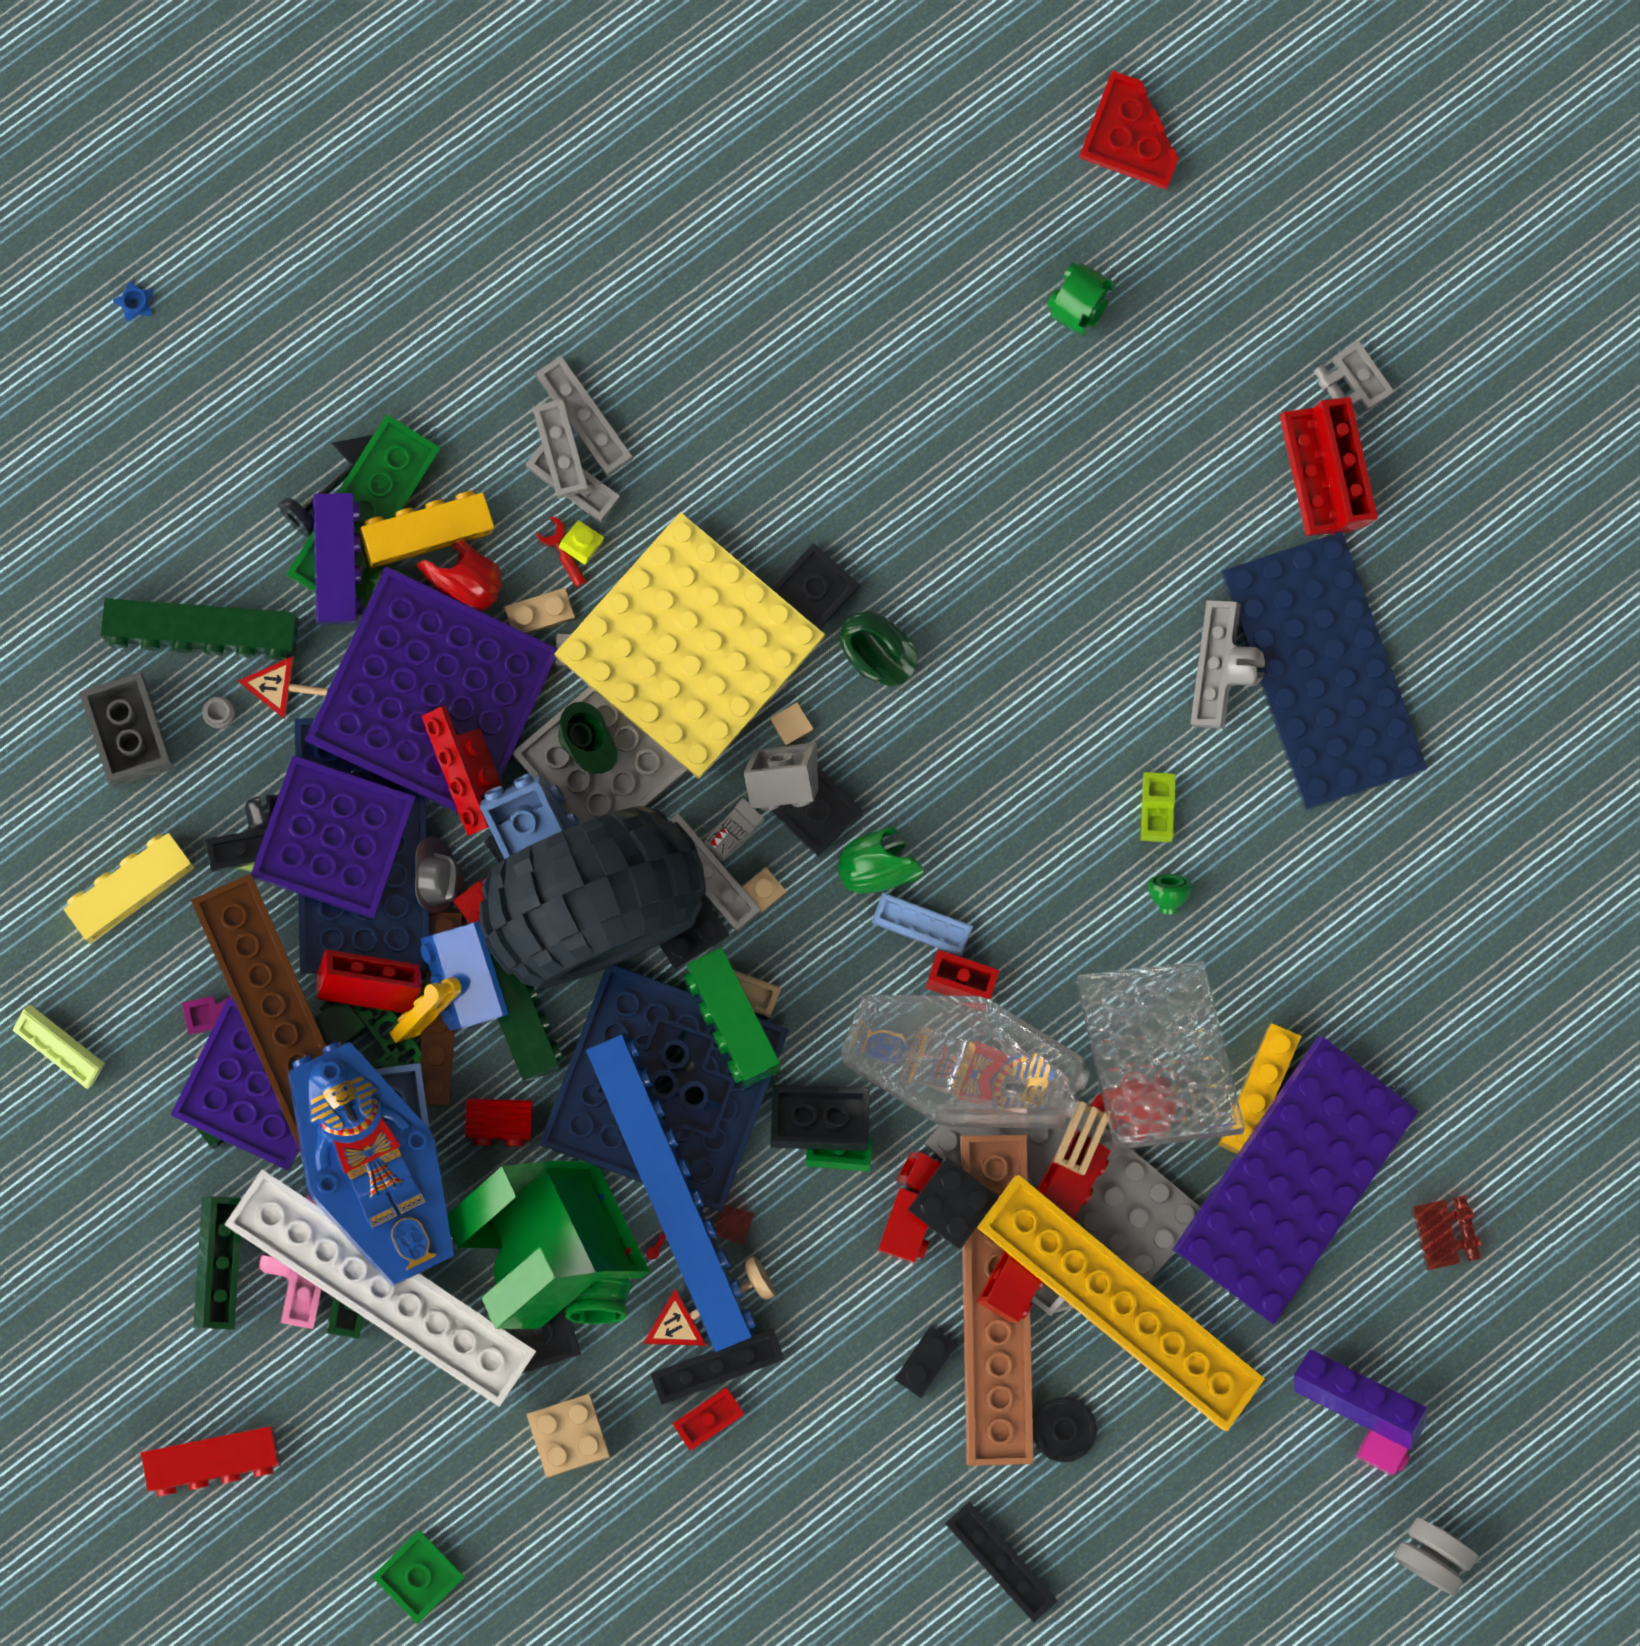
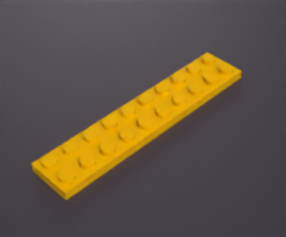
[977,1175,1265,1431]

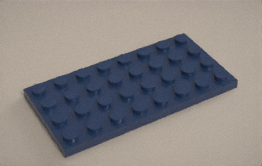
[1221,532,1427,810]
[294,718,430,974]

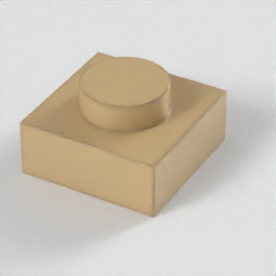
[742,867,787,913]

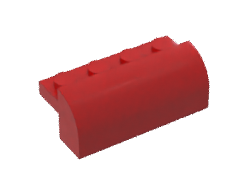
[1279,397,1378,537]

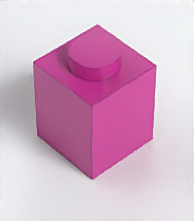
[1355,1429,1410,1476]

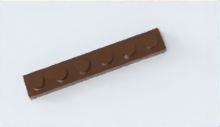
[420,912,463,1107]

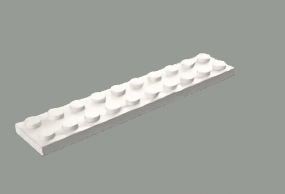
[224,1170,536,1407]

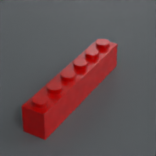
[976,1131,1111,1322]

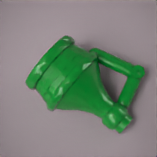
[564,1278,633,1325]

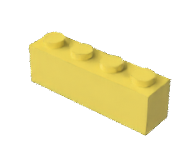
[63,833,195,944]

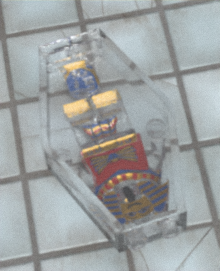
[841,995,1089,1129]

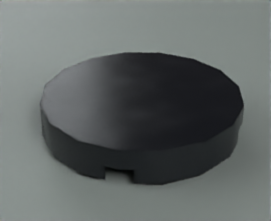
[1033,1397,1097,1463]

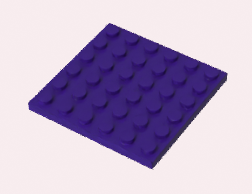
[304,567,558,813]

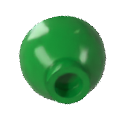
[1147,874,1192,915]

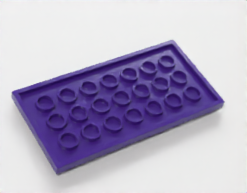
[1172,1036,1418,1325]

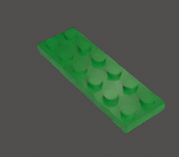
[286,414,440,593]

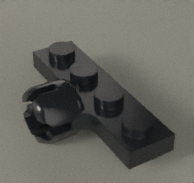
[205,794,278,873]

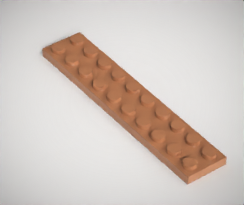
[960,1135,1033,1466]

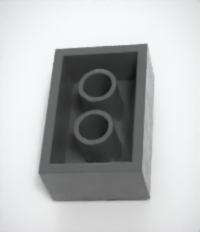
[79,672,175,788]

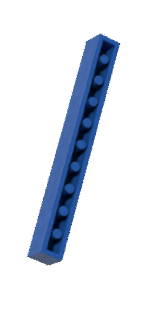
[586,1032,757,1352]

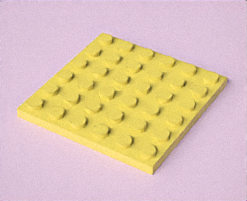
[554,512,825,779]

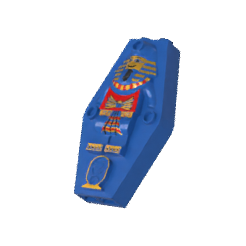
[288,1041,454,1287]

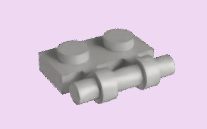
[1313,340,1394,419]

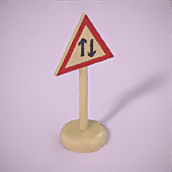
[237,656,328,719]
[643,1256,776,1346]

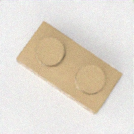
[504,588,575,634]

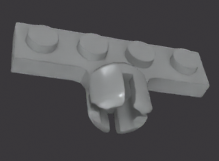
[1190,600,1265,729]

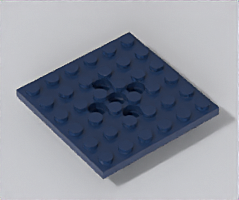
[539,965,789,1212]

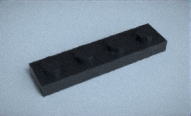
[651,1329,785,1405]
[945,1502,1058,1623]

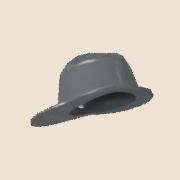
[415,837,464,913]

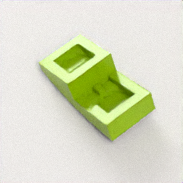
[1140,772,1176,842]

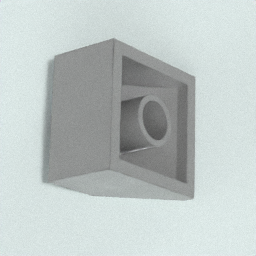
[744,742,818,811]

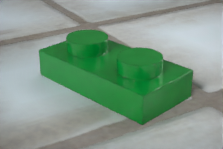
[805,1137,873,1172]

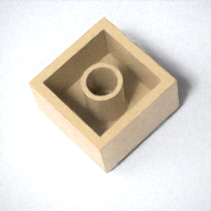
[526,1394,611,1478]

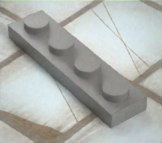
[535,356,633,477]
[669,813,761,932]

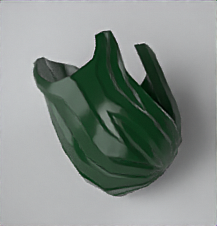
[840,611,918,687]

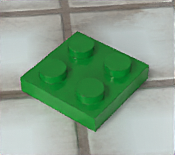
[372,1530,465,1624]

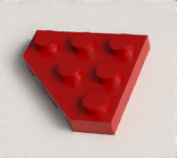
[1079,70,1179,190]

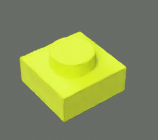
[559,520,604,565]

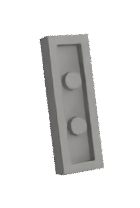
[532,398,588,499]
[525,444,620,523]

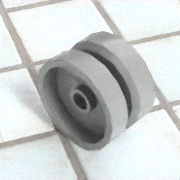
[1392,1517,1479,1596]

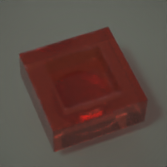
[716,1205,754,1246]

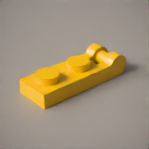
[390,977,461,1043]

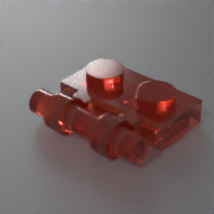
[1412,1195,1481,1271]

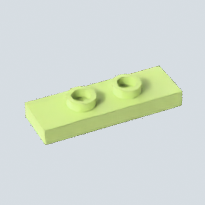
[13,1004,105,1089]

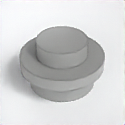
[202,697,235,729]

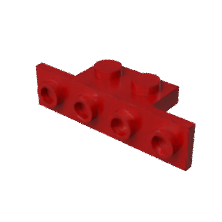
[421,706,503,836]

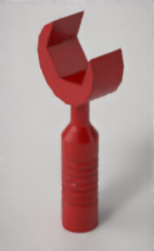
[536,517,587,589]

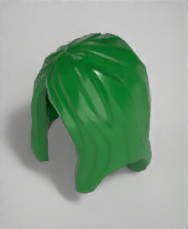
[838,827,924,894]

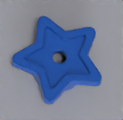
[113,282,153,322]

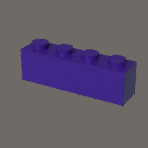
[313,493,362,625]
[1294,1349,1427,1450]

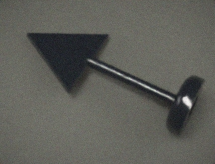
[278,435,373,537]

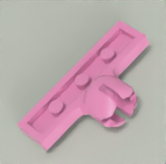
[259,1194,321,1329]

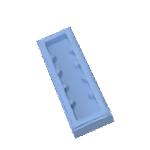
[871,892,973,957]

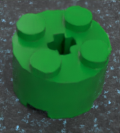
[1047,262,1116,337]

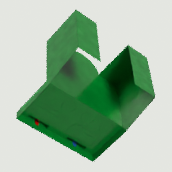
[447,1161,650,1329]

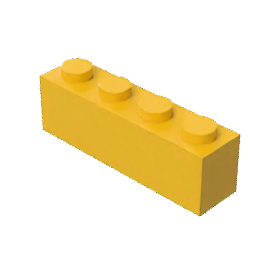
[359,491,494,569]
[1218,1023,1301,1154]

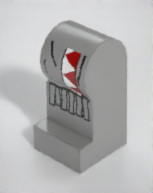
[704,798,764,862]

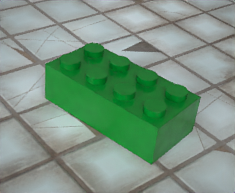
[684,947,780,1088]

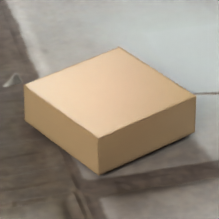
[770,702,814,746]

